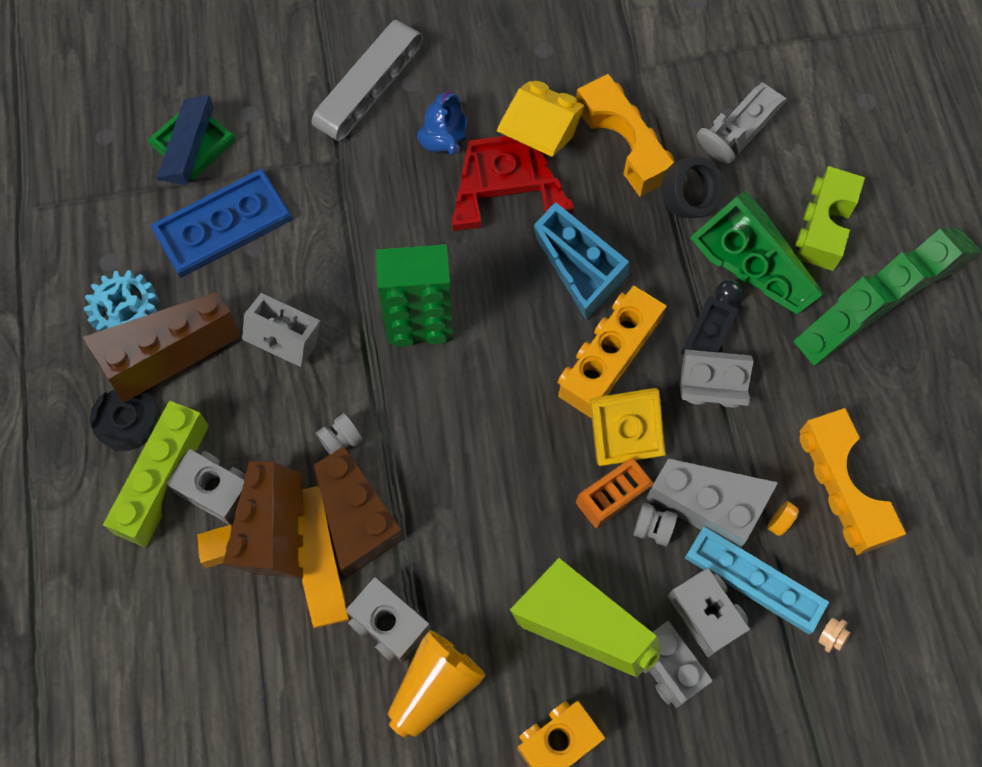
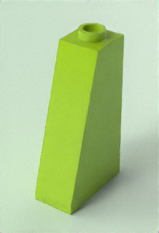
[510,558,661,677]

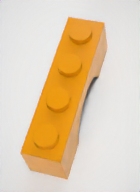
[576,74,675,197]
[799,408,906,556]

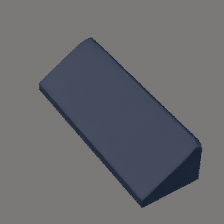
[156,95,214,185]

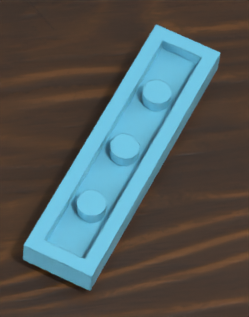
[685,526,829,634]

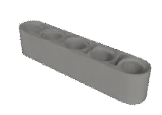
[312,20,423,141]

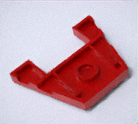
[452,136,574,231]

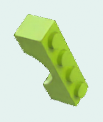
[103,400,209,548]

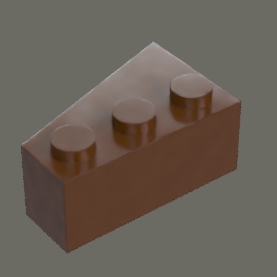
[223,461,303,579]

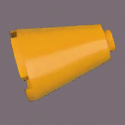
[388,630,485,738]

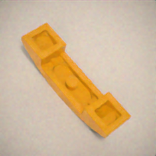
[298,486,349,629]

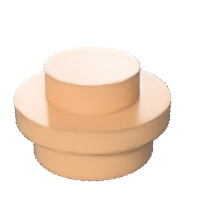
[818,618,851,653]

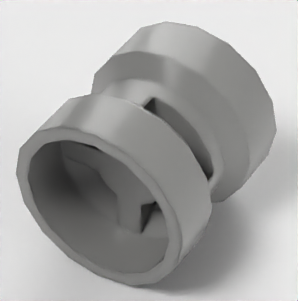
[315,413,363,455]
[633,503,677,547]

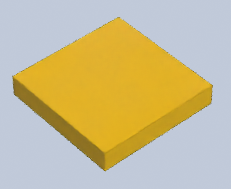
[589,388,665,466]

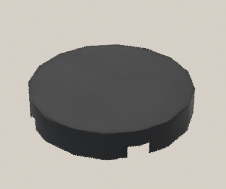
[90,390,160,451]

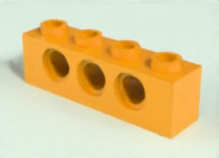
[557,285,667,418]

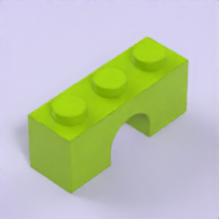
[795,166,865,271]

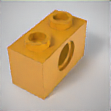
[517,701,605,767]

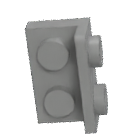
[679,350,753,408]
[643,621,712,708]

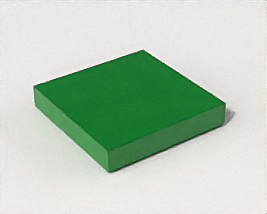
[148,111,236,180]

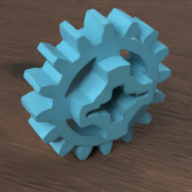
[84,270,159,332]

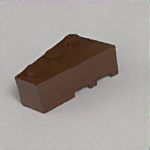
[314,446,404,579]

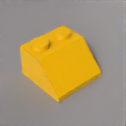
[497,81,584,157]

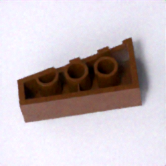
[82,292,241,403]

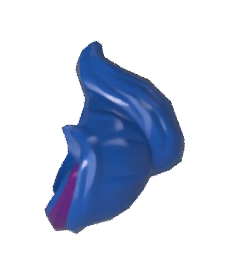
[417,91,467,155]

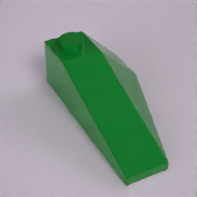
[690,190,823,314]

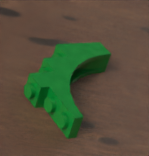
[793,228,982,366]

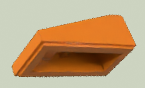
[576,457,654,528]

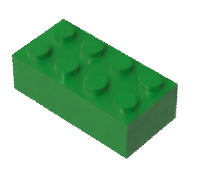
[375,244,453,347]

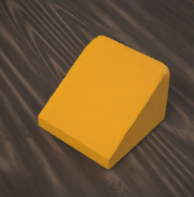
[197,525,232,568]

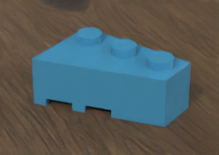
[534,202,629,321]

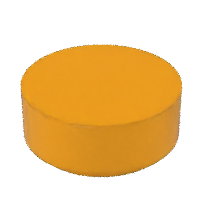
[767,501,799,536]

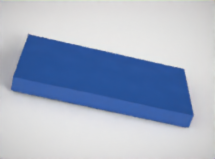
[150,168,293,278]

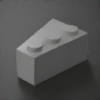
[646,459,778,548]

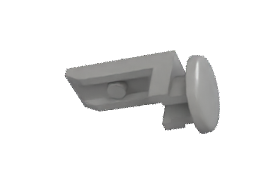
[697,82,787,164]

